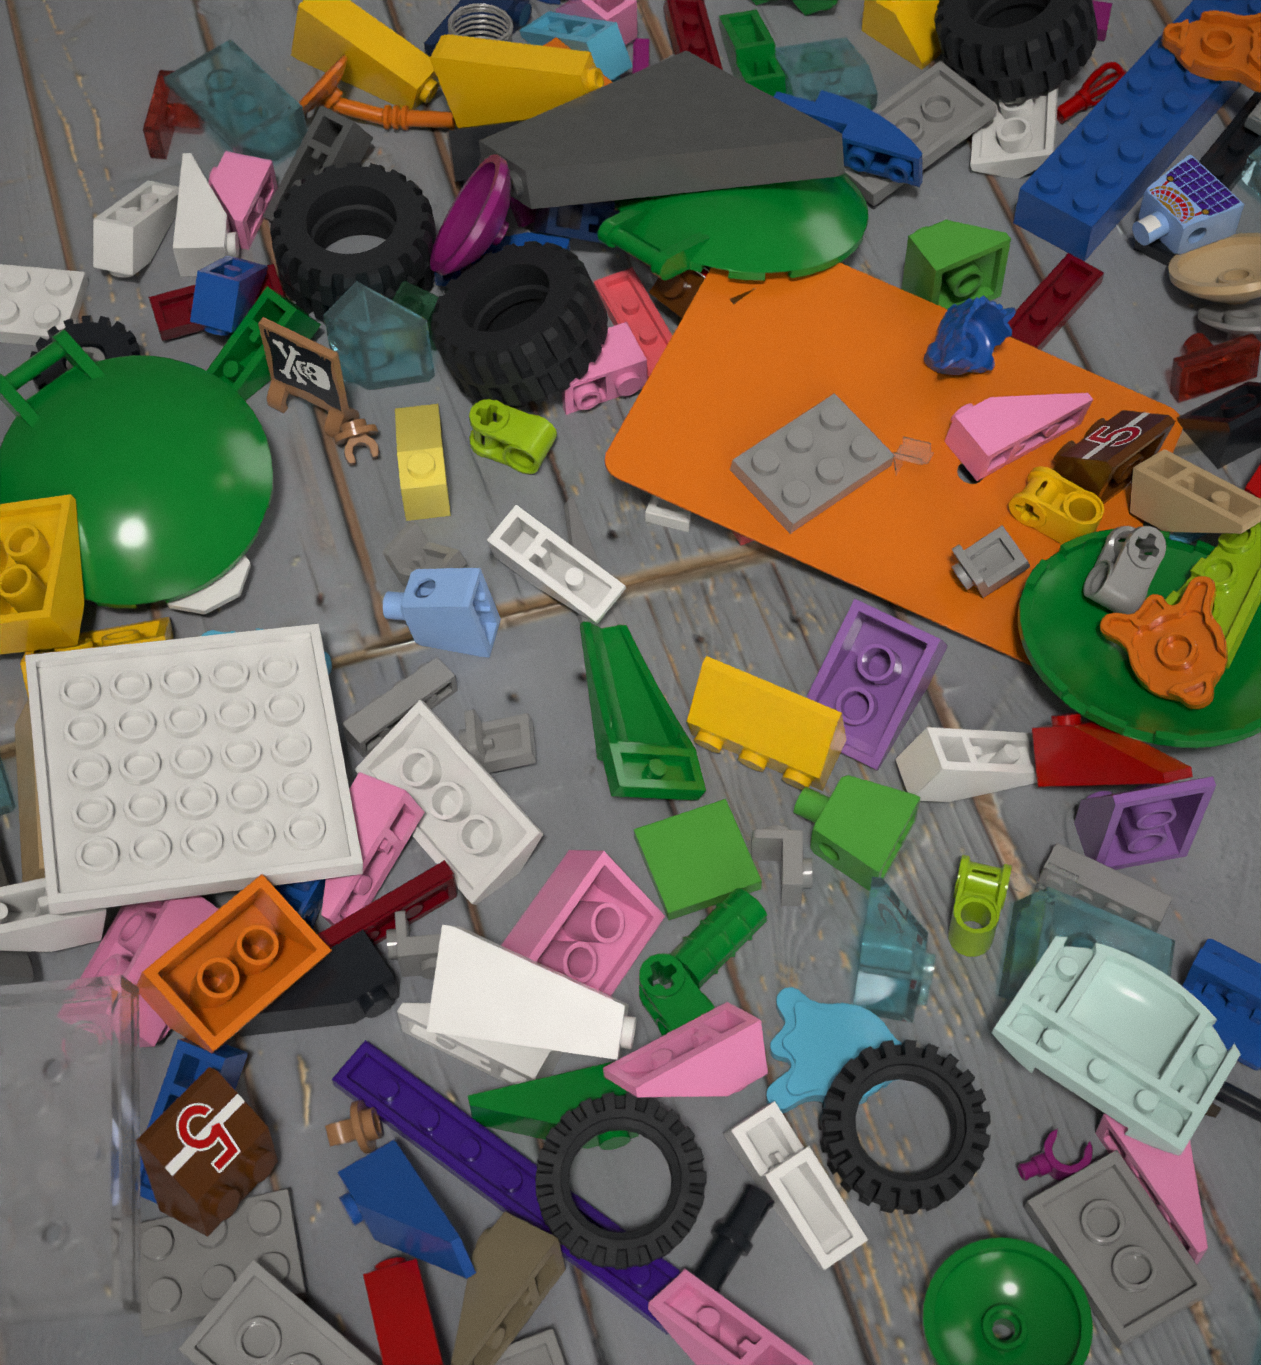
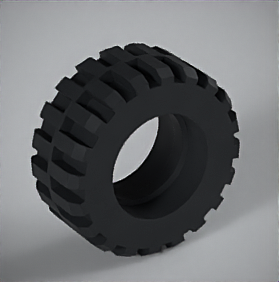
[934,0,1098,102]
[270,162,436,326]
[430,241,608,408]

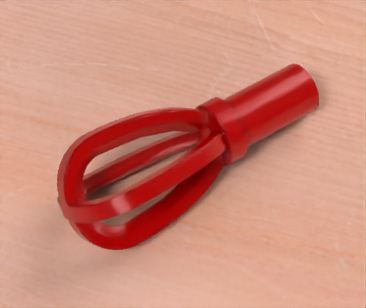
[1057,62,1127,123]

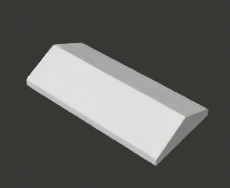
[970,88,1058,179]
[354,700,543,905]

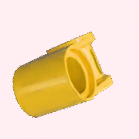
[1009,466,1104,545]

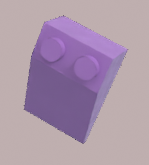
[806,598,948,770]
[1074,776,1216,870]

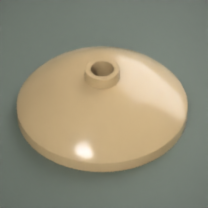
[1168,233,1261,305]

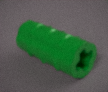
[669,888,767,989]

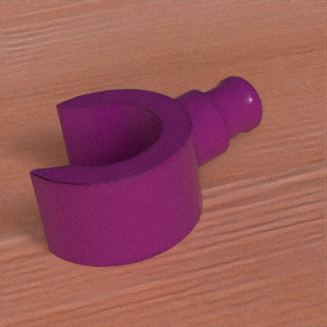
[1017,1129,1093,1181]

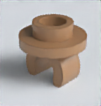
[333,419,379,466]
[325,1100,382,1154]

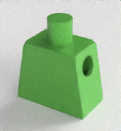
[793,775,921,894]

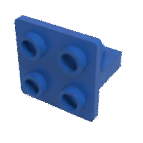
[1182,939,1261,1071]

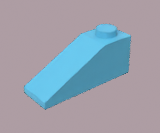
[519,11,633,82]

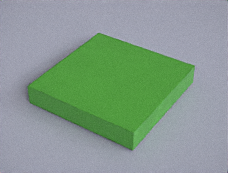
[634,799,762,921]

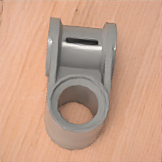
[1083,526,1166,614]

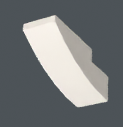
[722,1102,868,1270]

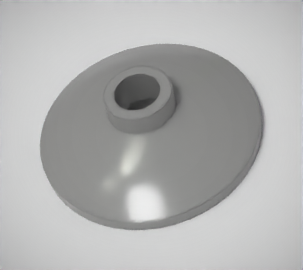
[1198,303,1261,343]

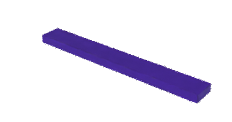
[332,1040,682,1335]

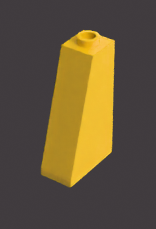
[291,0,440,110]
[430,34,604,128]

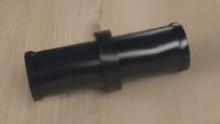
[690,1184,775,1294]

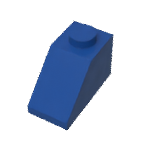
[190,255,268,335]

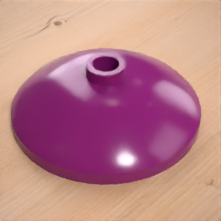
[430,154,511,275]

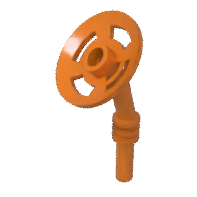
[289,54,456,131]

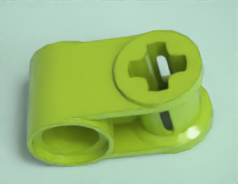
[469,399,557,474]
[948,854,1012,957]

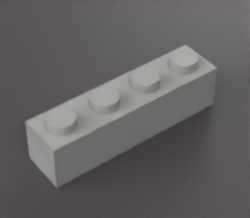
[342,657,458,758]
[1039,842,1173,936]

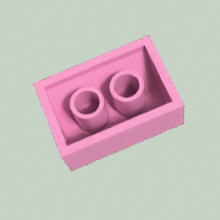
[501,850,665,996]
[58,895,218,1048]

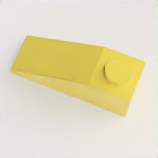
[395,404,451,521]

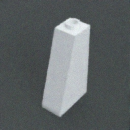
[426,925,636,1060]

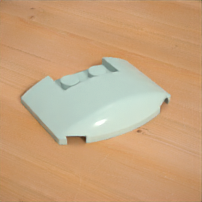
[992,936,1241,1156]

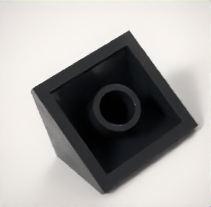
[1177,381,1261,469]

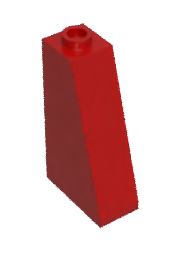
[363,1257,444,1365]

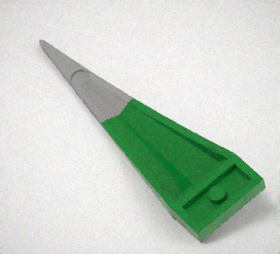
[564,496,706,801]

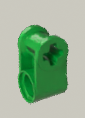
[639,953,715,1036]

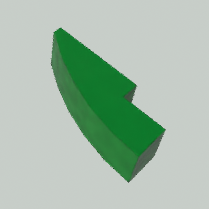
[718,9,786,97]

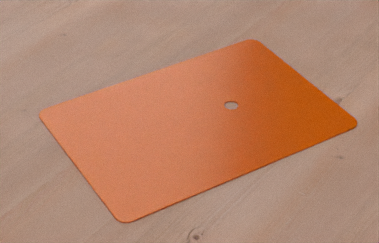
[605,263,1183,667]

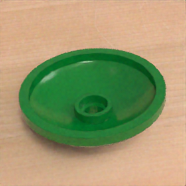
[922,1238,1093,1365]

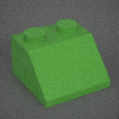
[902,220,1011,309]

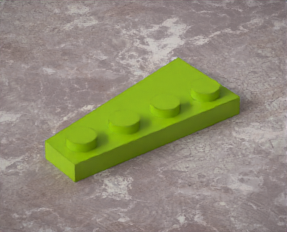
[1165,498,1261,669]

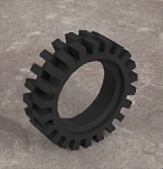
[819,1039,991,1215]
[536,1092,707,1270]

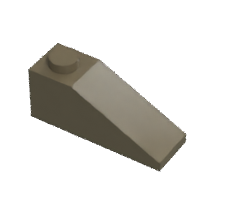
[451,1211,566,1365]

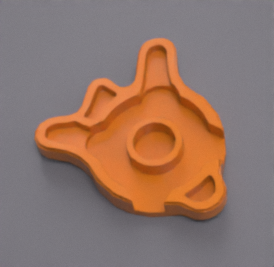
[1161,10,1261,92]
[1100,576,1228,709]

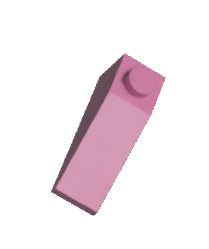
[944,393,1093,481]
[321,772,425,925]
[603,1002,768,1097]
[1095,1114,1208,1265]
[648,1269,813,1365]

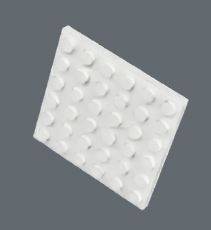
[25,624,363,915]

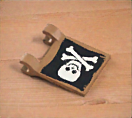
[258,317,359,438]

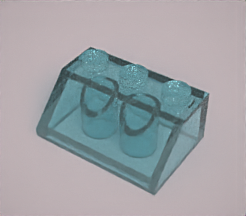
[163,39,307,161]

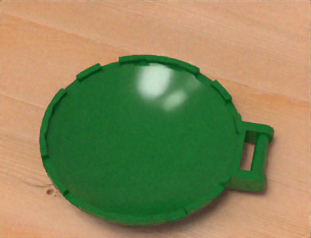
[598,174,869,280]
[0,329,274,608]
[1018,529,1261,748]

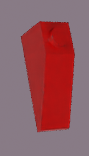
[1032,713,1193,787]

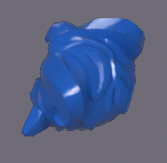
[924,296,1016,375]

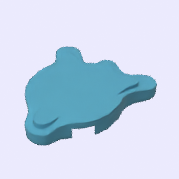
[766,987,902,1113]

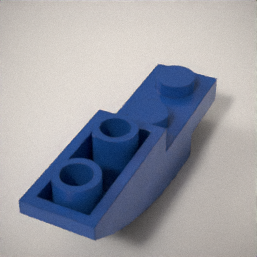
[774,90,923,187]

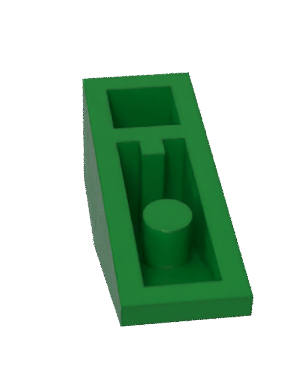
[206,286,321,401]
[467,1061,639,1150]

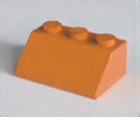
[135,874,332,1054]

